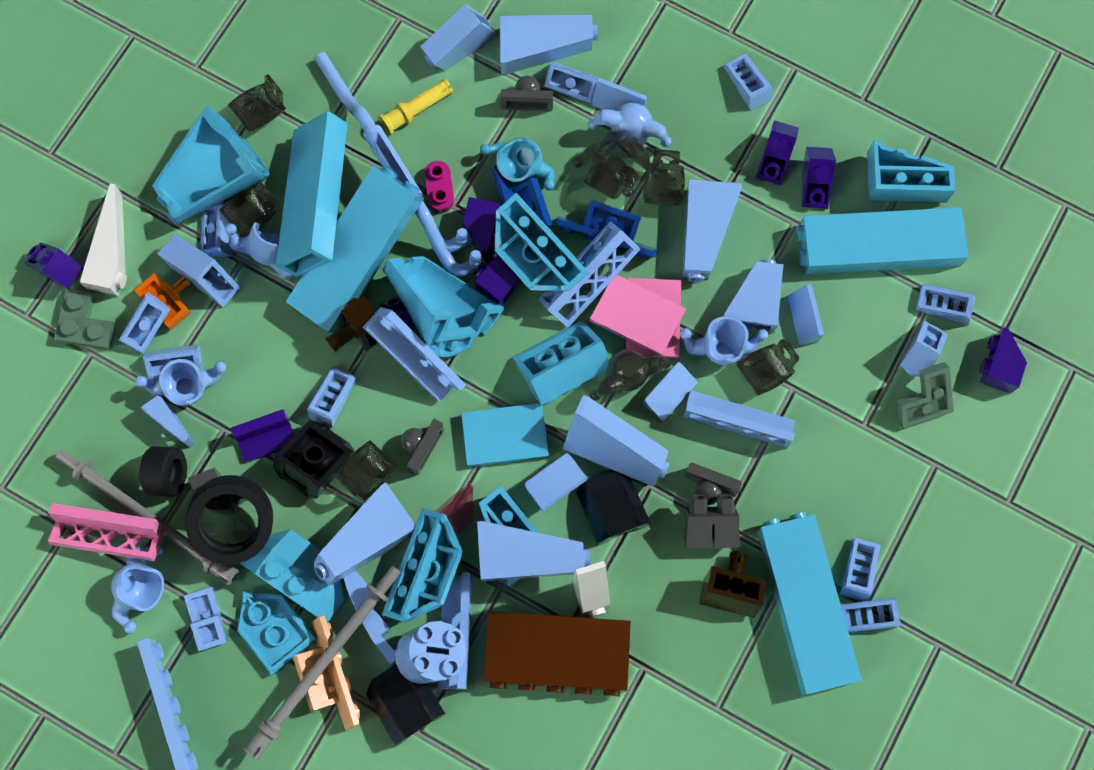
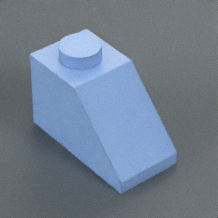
[900,320,948,377]

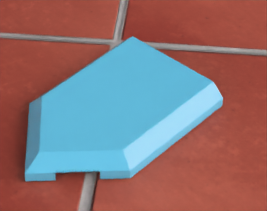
[237,591,317,675]

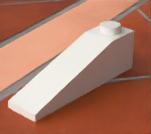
[80,184,127,297]
[572,561,610,618]

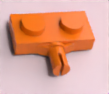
[134,273,191,330]

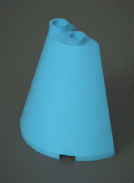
[152,105,270,225]
[383,256,504,357]

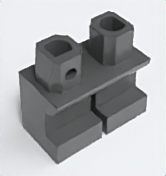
[683,494,740,548]

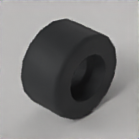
[139,446,187,497]

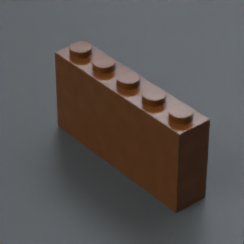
[483,611,631,697]

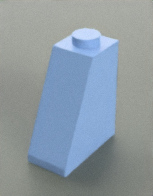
[420,4,499,70]
[157,234,241,307]
[723,259,783,333]

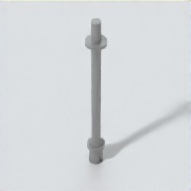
[55,449,240,586]
[243,565,401,760]

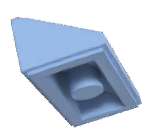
[543,62,600,104]
[592,78,647,111]
[200,201,235,257]
[788,284,824,345]
[119,292,170,353]
[143,344,202,380]
[642,362,698,422]
[524,453,588,511]

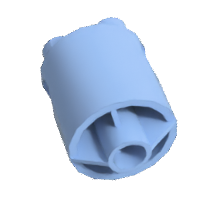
[395,621,466,684]

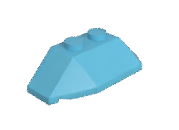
[495,193,589,291]
[382,508,463,623]
[240,529,345,623]

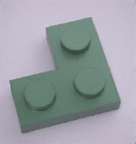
[54,289,115,350]
[896,362,954,428]

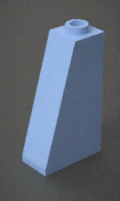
[500,15,597,74]
[682,180,742,282]
[563,395,670,487]
[313,483,416,586]
[477,521,591,581]

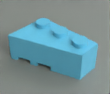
[867,140,955,203]
[479,486,539,589]

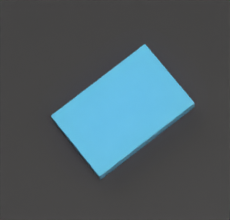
[461,403,549,467]

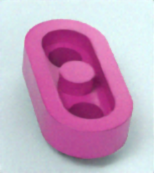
[424,161,454,213]

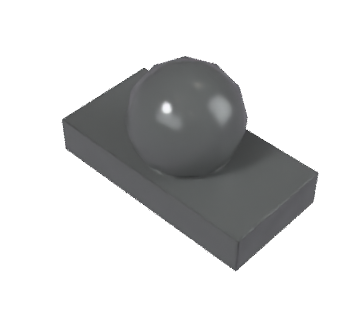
[501,76,553,111]
[401,419,444,475]
[684,463,742,505]

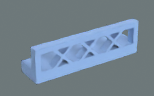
[538,221,640,327]
[362,307,466,401]
[683,390,796,448]
[438,573,472,690]

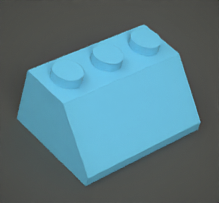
[512,320,613,405]

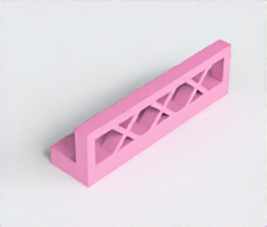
[48,503,165,561]

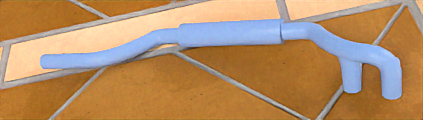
[315,52,486,277]

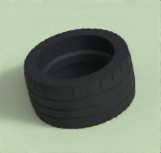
[185,475,273,565]

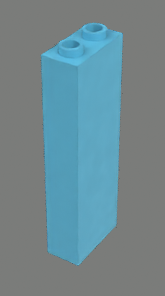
[276,111,348,277]
[286,166,424,332]
[796,207,969,275]
[757,512,862,695]

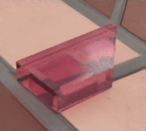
[440,484,474,536]

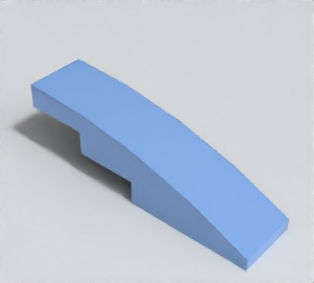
[344,571,396,666]

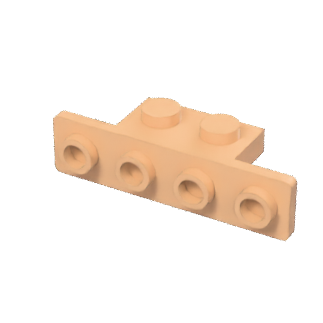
[293,615,360,731]

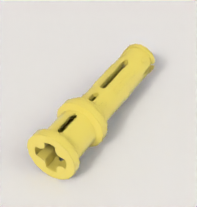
[378,79,453,135]

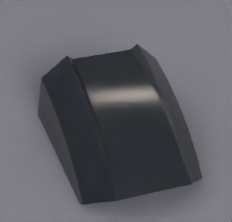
[273,420,354,499]
[576,469,650,546]
[366,664,446,746]

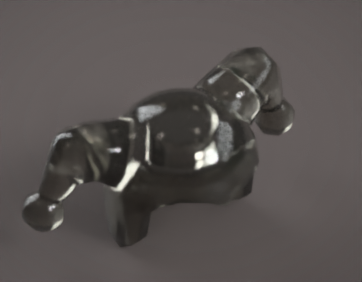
[572,143,638,200]
[589,348,671,401]

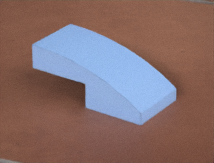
[184,586,227,651]

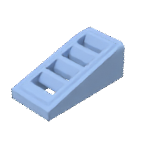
[724,53,772,110]
[916,284,976,324]
[307,366,357,428]
[141,395,194,447]
[840,537,881,602]
[841,598,901,633]

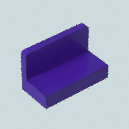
[231,409,294,463]

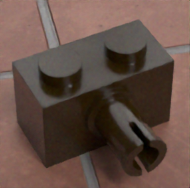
[325,295,378,352]
[699,551,766,618]

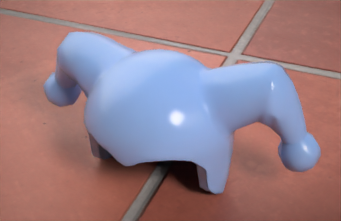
[588,103,671,149]
[225,222,294,280]
[680,316,768,366]
[135,359,226,406]
[111,544,164,634]

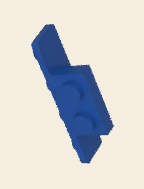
[491,165,553,228]
[555,200,658,260]

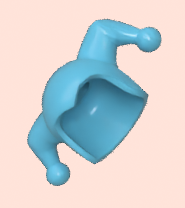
[480,137,556,191]

